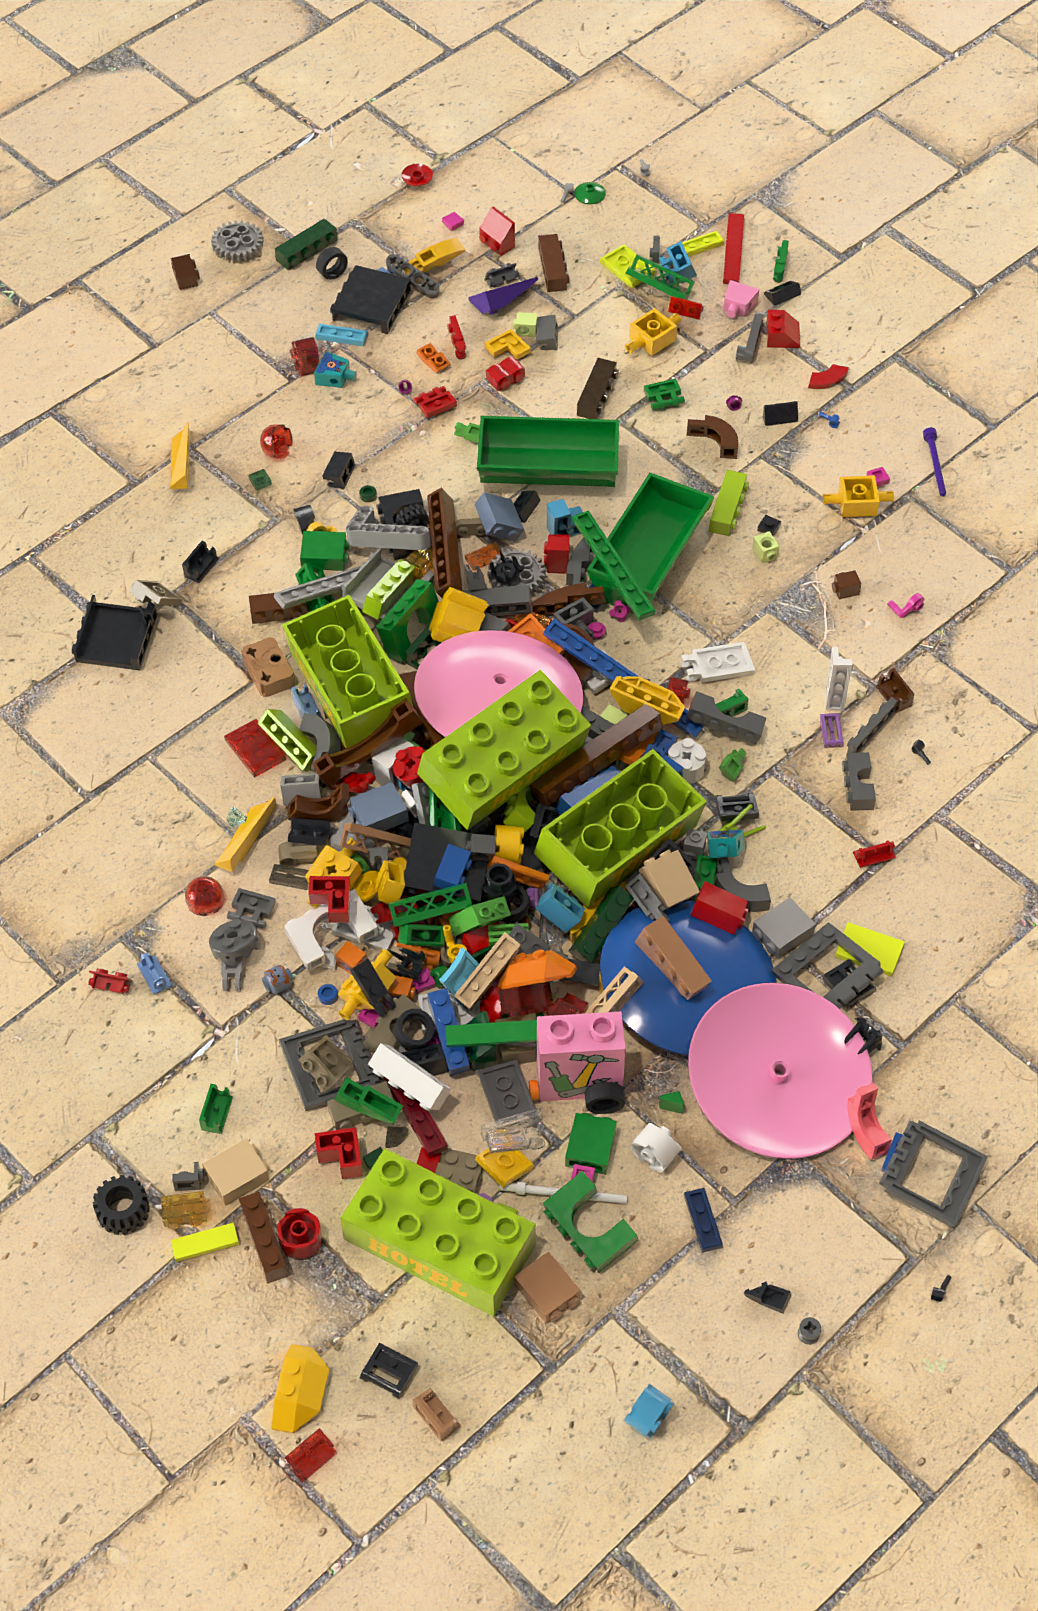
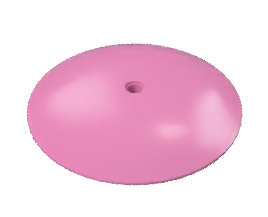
[414,630,583,737]
[688,983,872,1159]

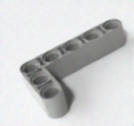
[346,506,431,550]

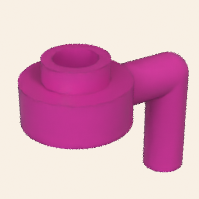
[887,593,925,618]

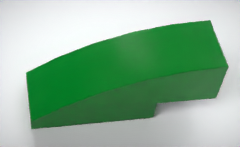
[334,1077,403,1124]

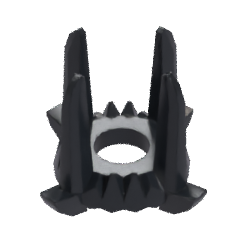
[487,549,525,586]
[385,948,425,982]
[844,1017,883,1054]

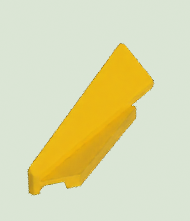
[170,422,190,489]
[215,797,277,872]

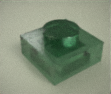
[248,469,272,491]

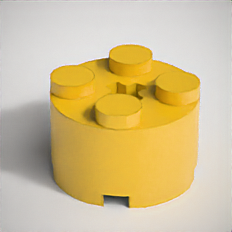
[494,825,524,865]

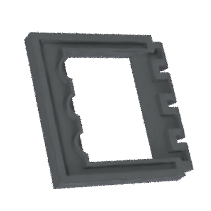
[772,922,884,1009]
[279,1019,382,1111]
[879,1120,988,1228]

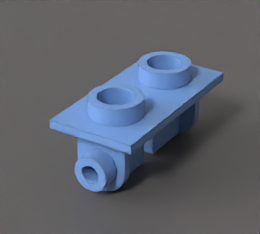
[137,953,172,995]

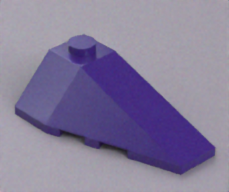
[468,277,538,315]

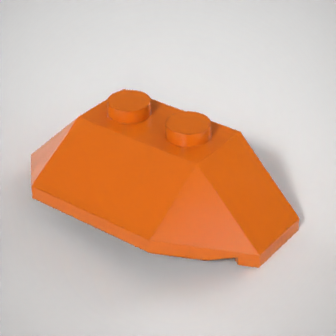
[496,950,577,990]

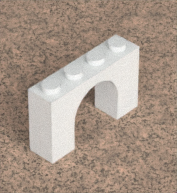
[284,889,378,972]

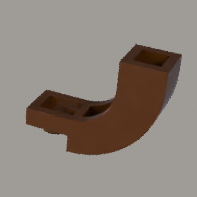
[686,415,738,459]
[288,782,350,821]

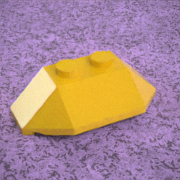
[609,676,685,725]
[271,1344,329,1434]

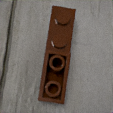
[532,583,606,617]

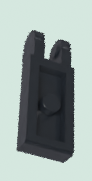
[350,958,396,1017]

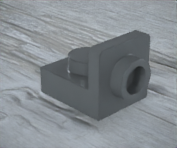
[172,1162,204,1191]

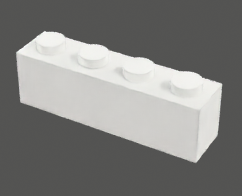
[368,1043,452,1111]

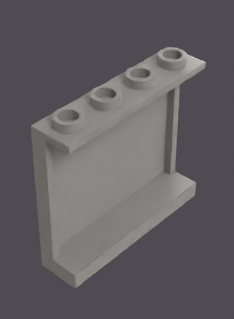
[342,548,435,618]

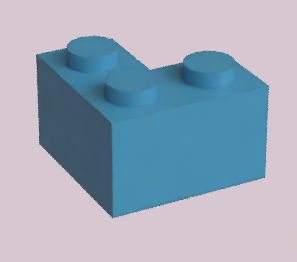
[547,499,583,537]

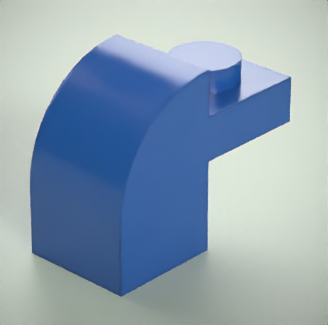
[643,729,678,758]

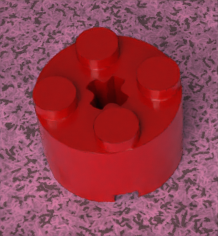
[393,746,425,791]
[277,1208,322,1259]

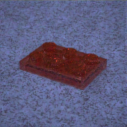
[224,719,286,778]

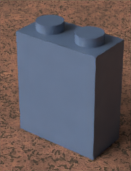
[474,492,524,542]
[348,782,409,831]

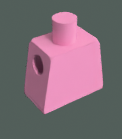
[724,280,759,318]

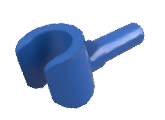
[819,412,840,428]

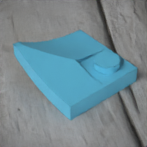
[439,947,479,1007]

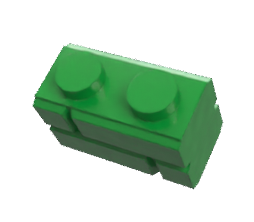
[398,923,445,946]

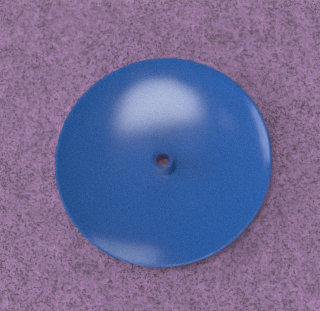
[600,900,777,1055]

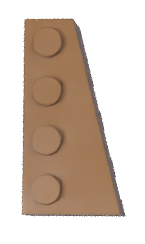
[635,916,712,1000]

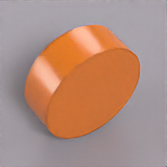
[528,1080,540,1101]

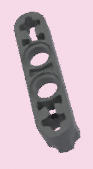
[386,254,440,298]
[735,312,764,363]

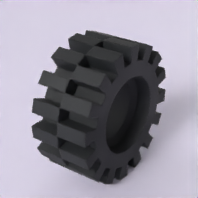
[395,504,430,527]

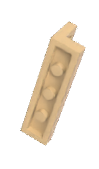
[454,932,522,1011]
[584,966,644,1014]

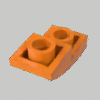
[416,342,451,373]

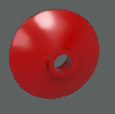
[402,164,433,186]
[480,986,504,1023]

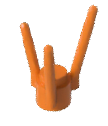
[396,943,441,971]

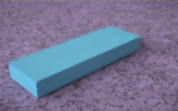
[315,323,368,347]

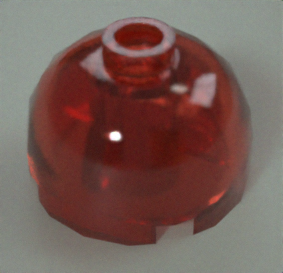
[260,424,293,459]
[185,876,225,916]

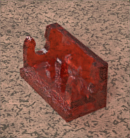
[284,1428,337,1483]

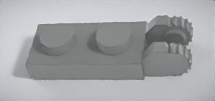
[221,956,243,991]

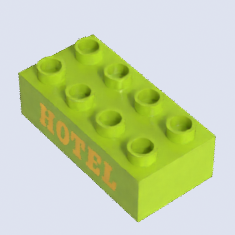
[282,595,413,749]
[417,669,591,830]
[534,749,707,907]
[341,1148,536,1317]

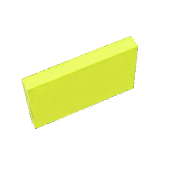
[600,244,656,288]
[835,922,905,977]

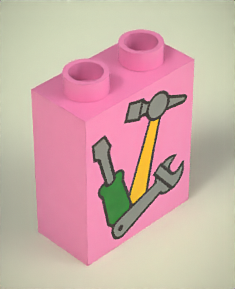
[537,1012,625,1102]

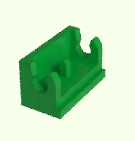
[716,689,749,717]
[199,1083,233,1134]

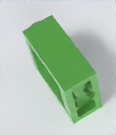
[448,896,511,937]

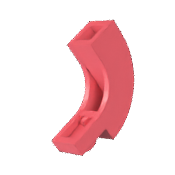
[847,1083,892,1160]

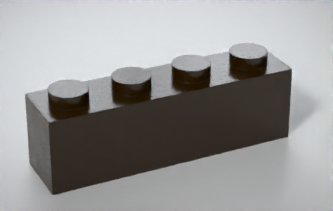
[577,358,619,419]

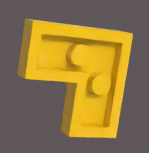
[484,329,531,360]

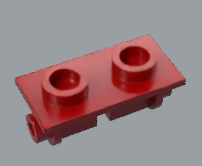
[668,296,704,320]
[853,840,896,868]
[88,968,133,994]

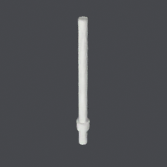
[499,1182,627,1204]

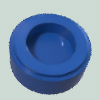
[318,984,338,1005]

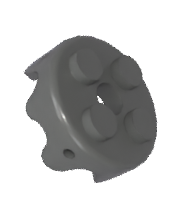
[209,919,261,966]

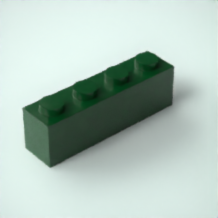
[274,219,338,270]
[568,886,634,962]

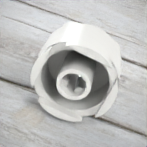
[668,738,706,784]
[631,1123,682,1173]

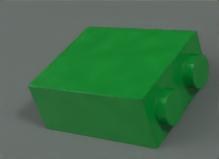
[300,531,350,571]
[565,1113,617,1175]

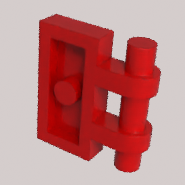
[414,386,457,418]

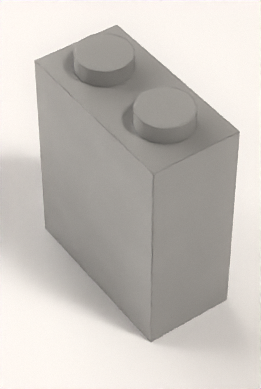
[752,897,816,959]

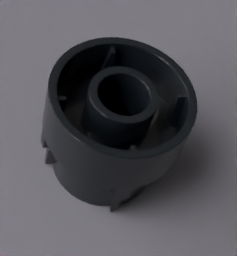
[483,862,517,903]

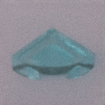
[227,807,247,827]

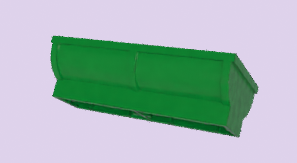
[477,416,619,487]
[587,472,714,614]

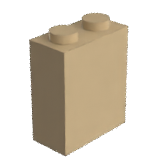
[639,850,700,909]
[202,1138,270,1205]

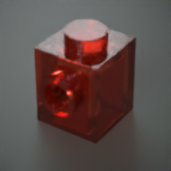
[667,677,691,705]

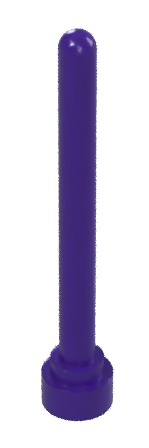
[923,427,946,496]

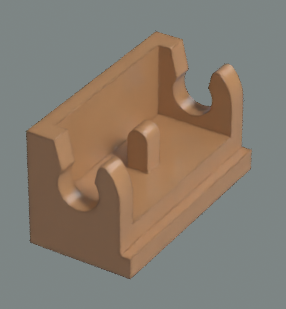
[413,1388,460,1441]

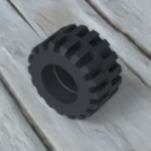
[93,1175,150,1235]

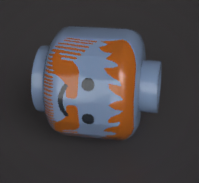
[262,965,293,994]

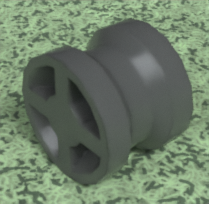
[798,1317,821,1345]

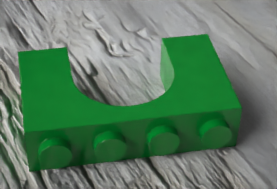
[376,579,439,663]
[543,1171,639,1273]

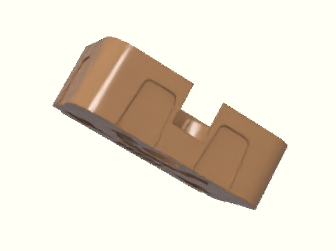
[241,637,294,697]

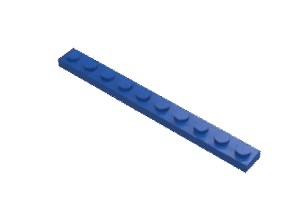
[543,619,704,739]

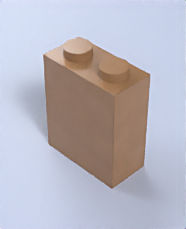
[514,1251,581,1324]

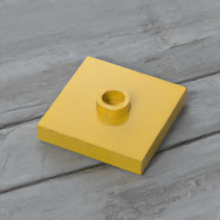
[475,1137,534,1188]

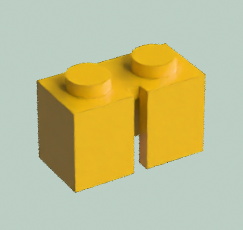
[376,860,405,904]

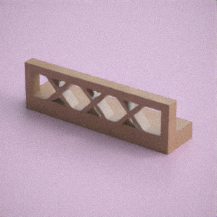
[339,823,411,861]

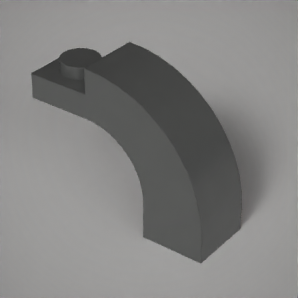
[299,713,341,772]
[715,857,771,912]

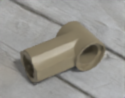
[279,842,317,868]

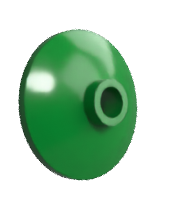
[574,182,606,205]

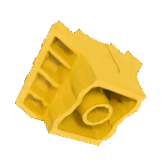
[429,587,489,642]

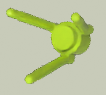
[718,804,766,837]

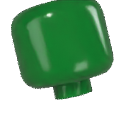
[430,965,448,988]

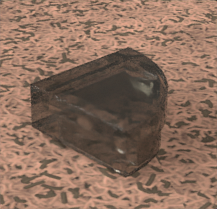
[385,1126,409,1148]

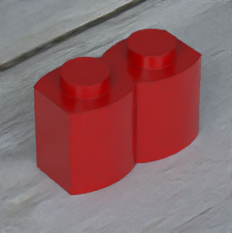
[486,356,525,391]

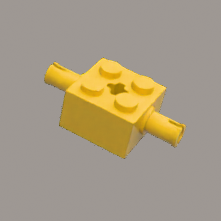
[625,308,681,356]
[823,475,894,517]
[305,838,363,909]
[338,949,396,1020]

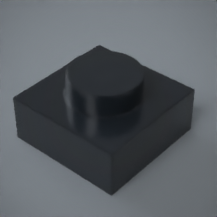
[757,515,781,536]

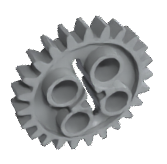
[211,220,264,262]
[488,548,546,595]

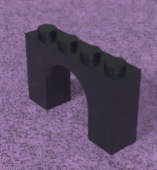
[376,489,432,560]

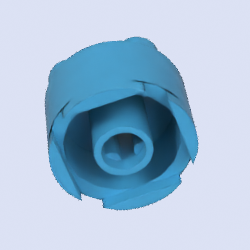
[624,1383,674,1438]

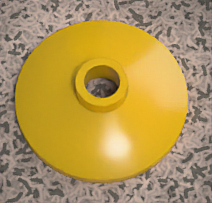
[351,871,379,902]

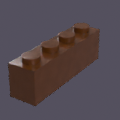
[538,234,570,292]
[239,1192,288,1284]

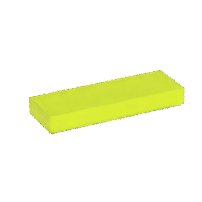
[682,231,724,257]
[171,1223,239,1262]

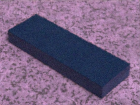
[683,1188,723,1253]

